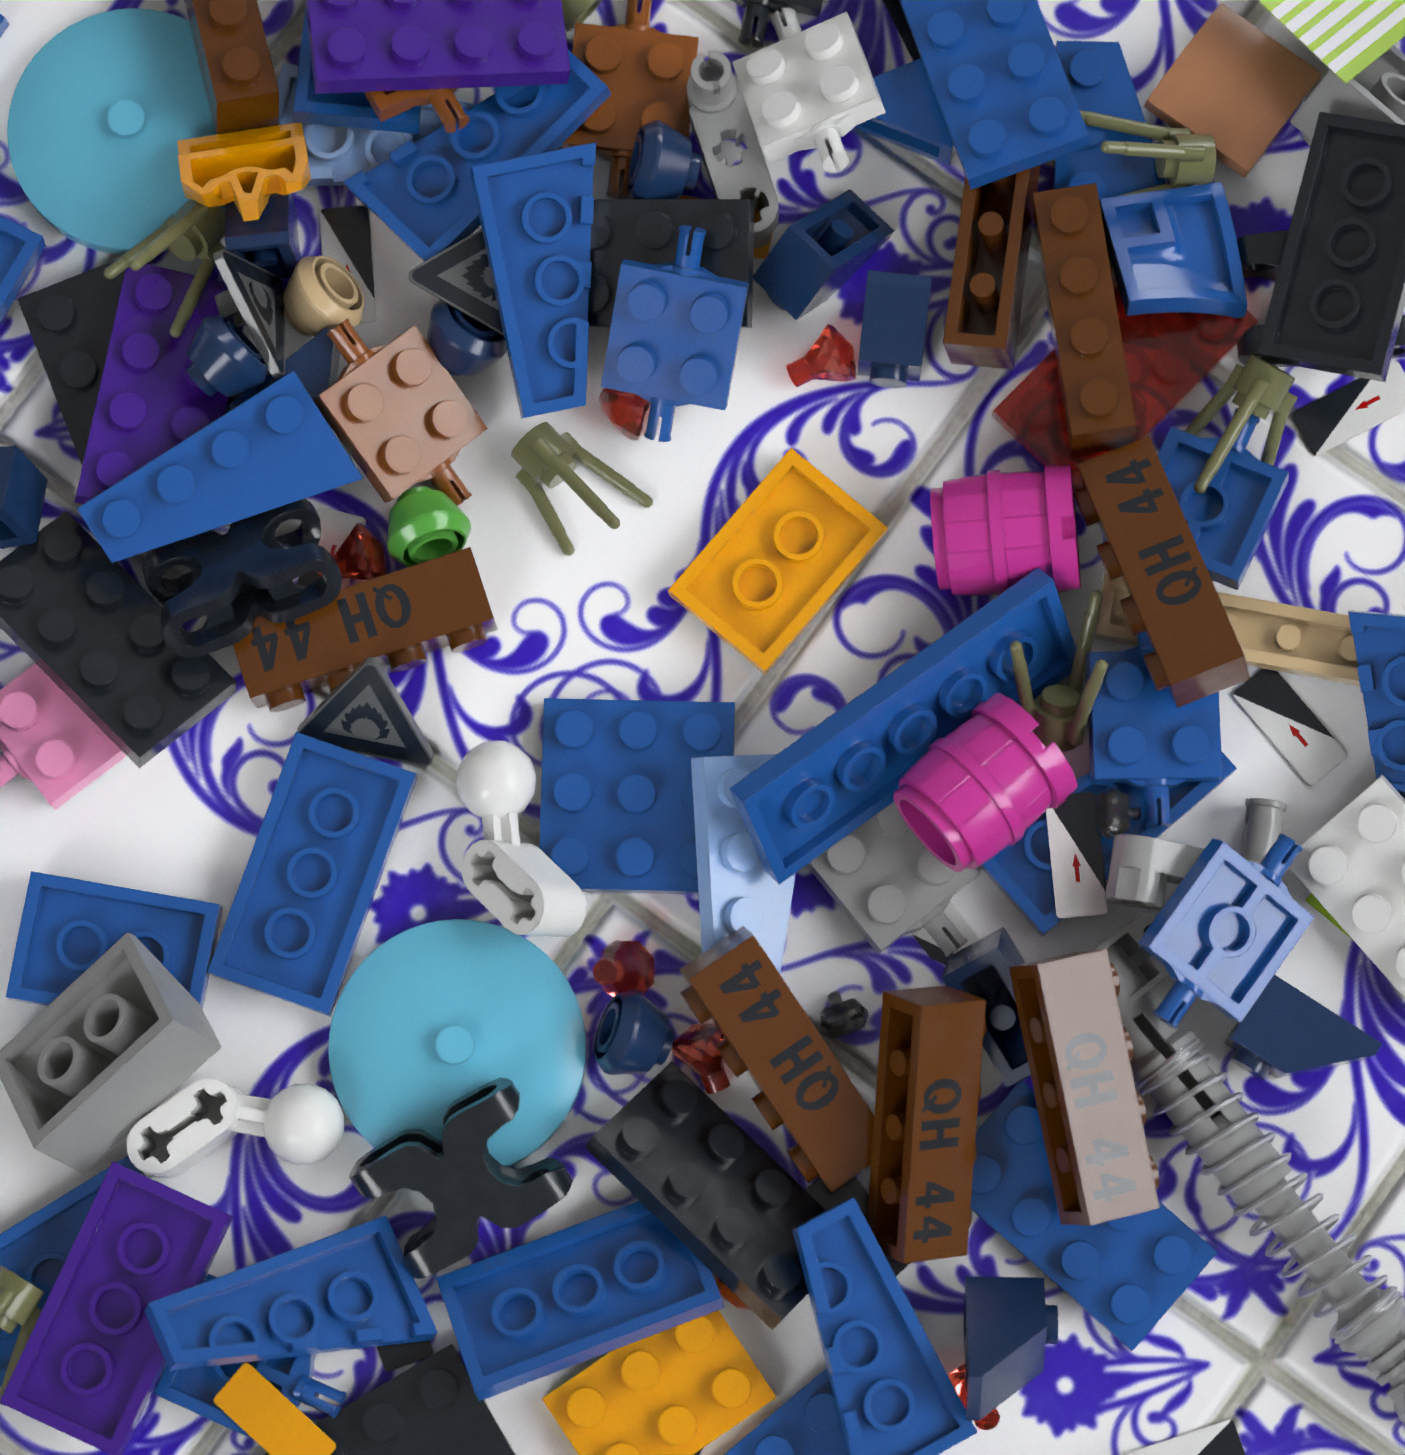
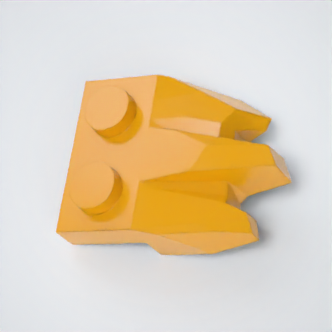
[177,123,311,222]

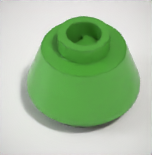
[387,486,471,567]

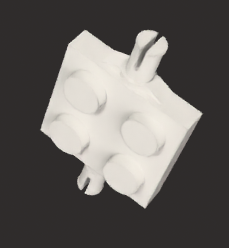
[732,8,886,173]

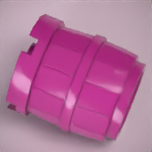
[930,464,1081,596]
[893,693,1078,872]

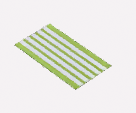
[1259,0,1405,84]

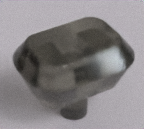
[1096,787,1142,839]
[820,991,869,1039]

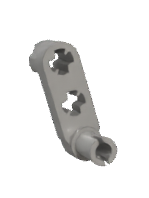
[687,50,779,249]
[1105,798,1287,909]

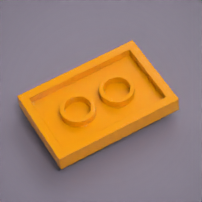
[668,448,888,675]
[542,1310,777,1455]

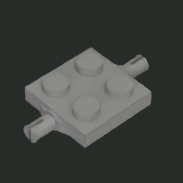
[806,802,980,957]

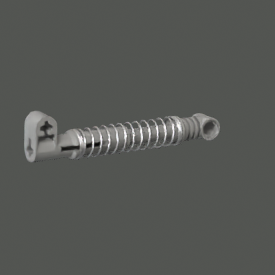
[1095,909,1405,1425]

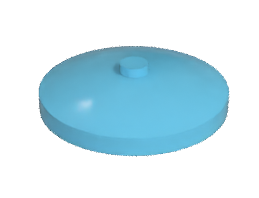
[7,8,226,255]
[328,919,587,1167]

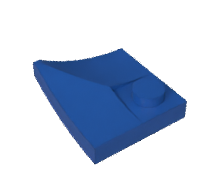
[1099,182,1248,318]

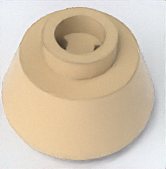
[283,256,365,336]

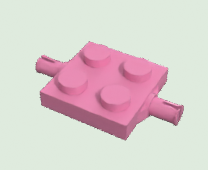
[0,663,126,810]

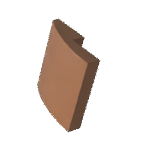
[1143,3,1323,178]

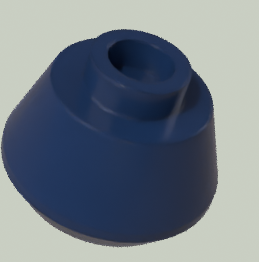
[627,120,700,199]
[426,300,507,377]
[186,315,268,397]
[594,989,674,1075]

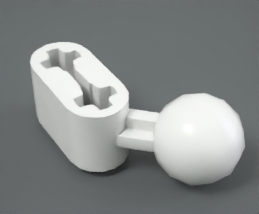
[455,741,586,937]
[127,1078,344,1178]

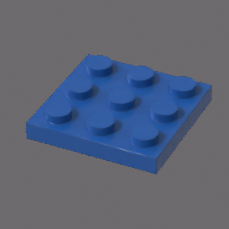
[539,698,735,895]

